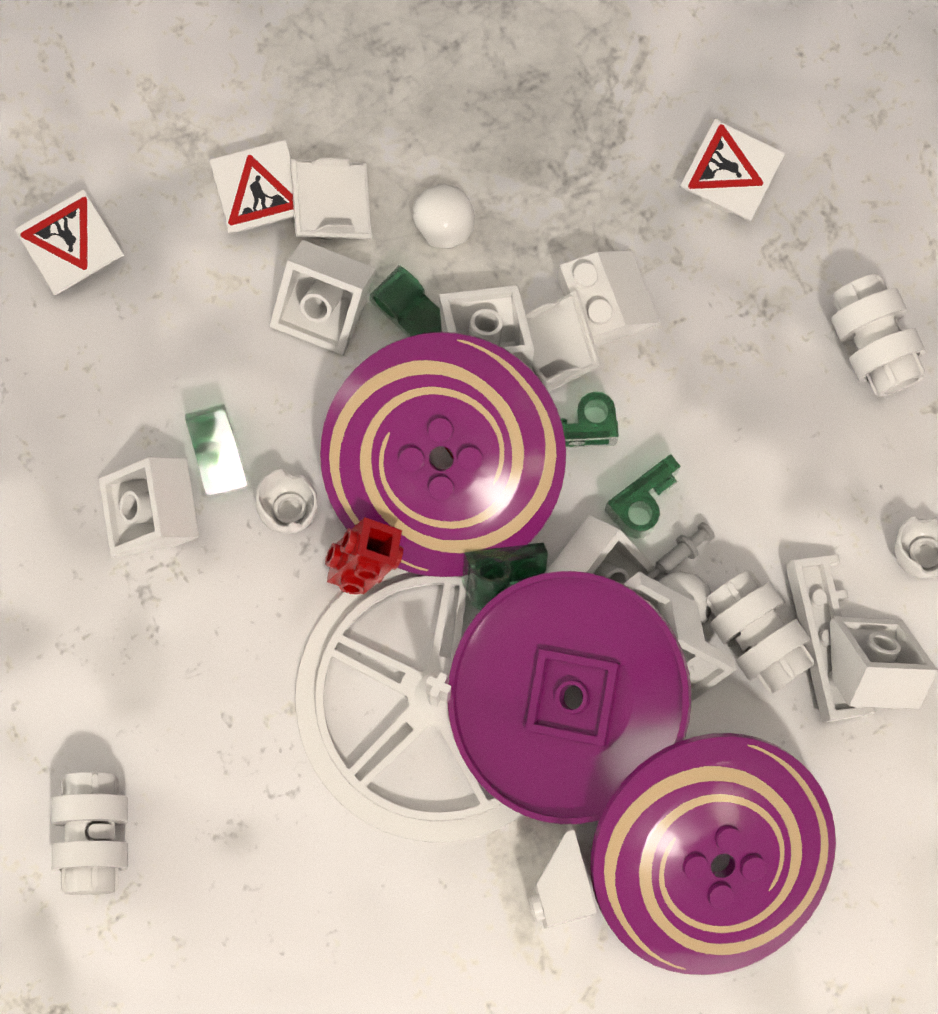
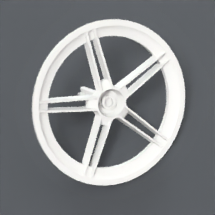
[295,567,582,842]

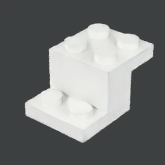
[623,572,736,702]

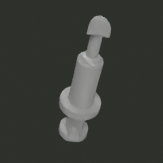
[647,522,715,579]

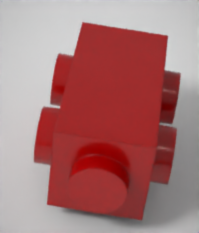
[325,517,404,594]

